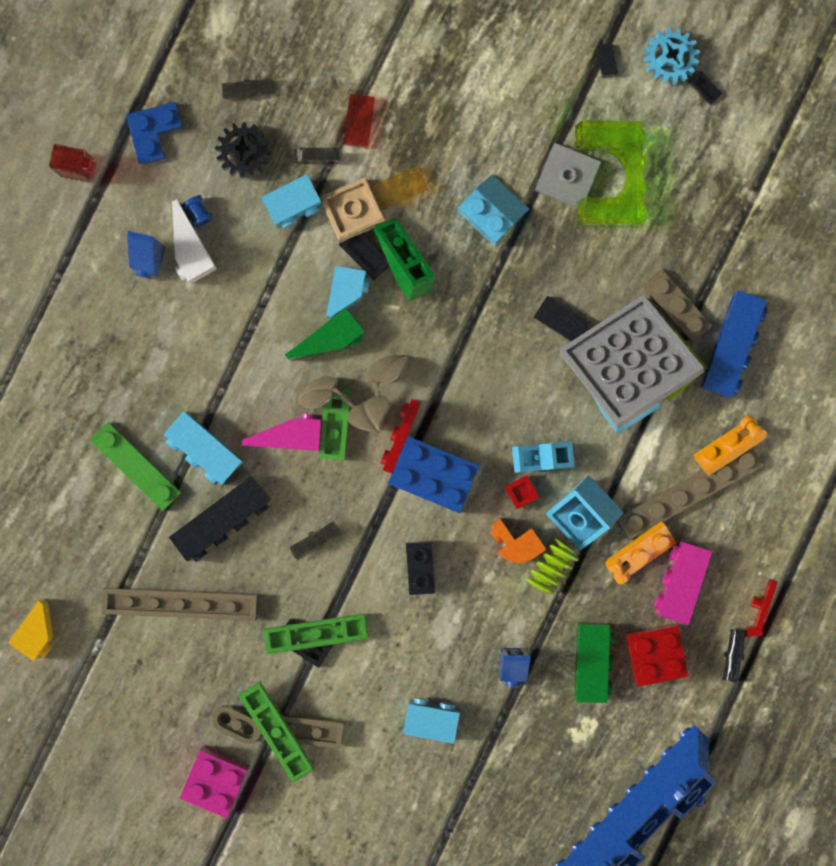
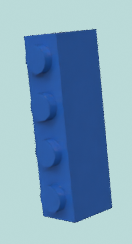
[700,290,768,398]

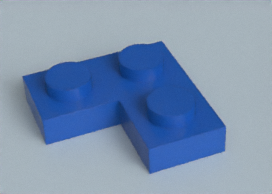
[126,102,183,165]

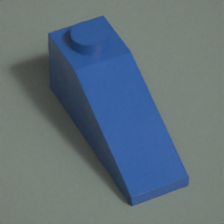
[127,231,165,279]
[500,648,530,686]

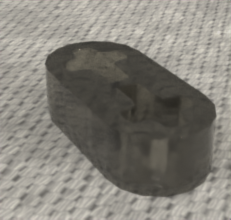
[294,148,342,165]

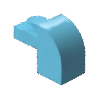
[512,441,574,473]

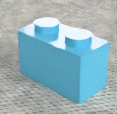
[261,174,322,229]
[403,698,460,744]

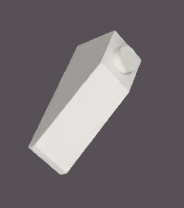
[172,199,217,284]

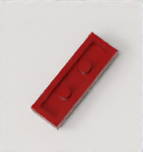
[380,399,421,474]

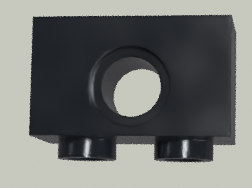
[406,541,435,595]

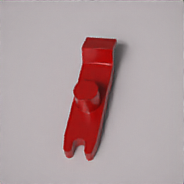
[745,579,778,638]

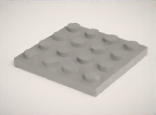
[559,294,704,429]

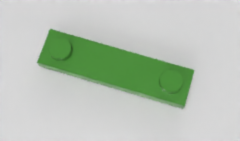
[90,422,182,511]
[263,613,369,655]
[238,681,315,783]

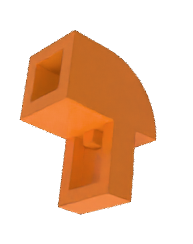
[490,518,546,563]

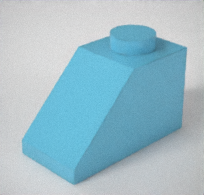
[326,266,370,319]

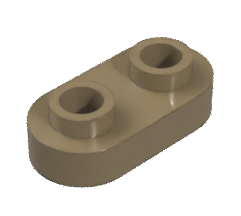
[212,705,261,744]

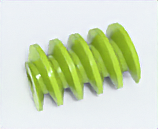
[525,538,579,595]

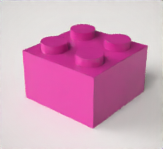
[179,746,250,819]

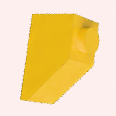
[8,599,54,661]

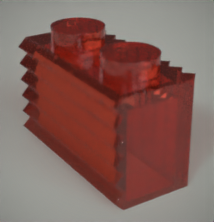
[49,144,96,183]

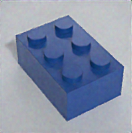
[388,436,479,513]

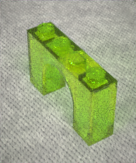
[575,120,647,227]

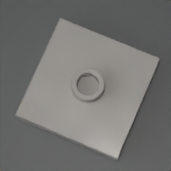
[534,143,601,210]

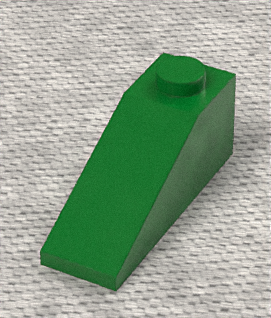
[374,217,436,302]
[285,308,365,361]

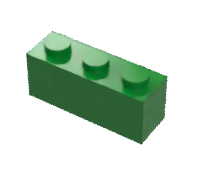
[574,622,614,703]

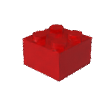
[624,623,689,687]

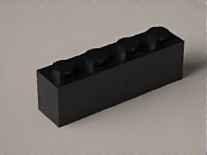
[169,476,272,562]

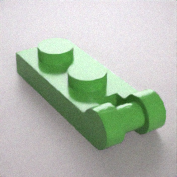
[319,389,351,460]

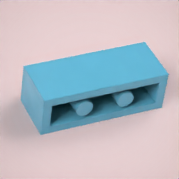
[163,411,244,485]

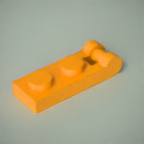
[693,415,767,476]
[605,521,676,584]

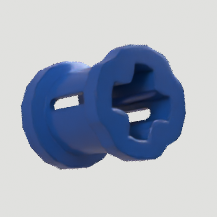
[181,195,214,228]

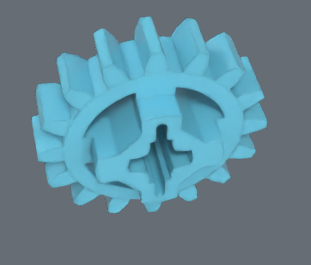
[643,28,700,85]

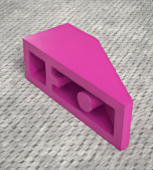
[242,414,322,451]

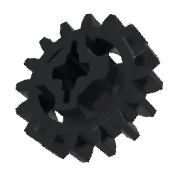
[215,122,271,179]

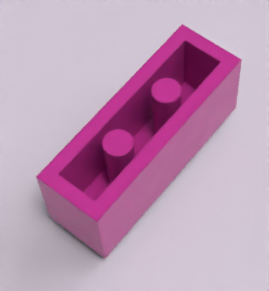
[654,541,712,625]

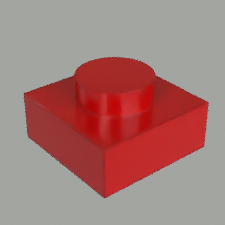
[504,475,539,510]

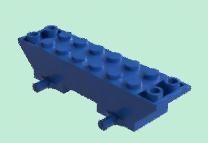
[555,725,717,866]

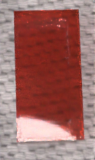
[343,94,375,149]

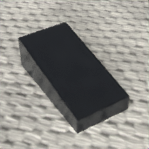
[596,44,618,78]
[687,71,722,105]

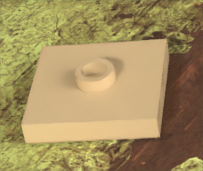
[319,177,386,243]

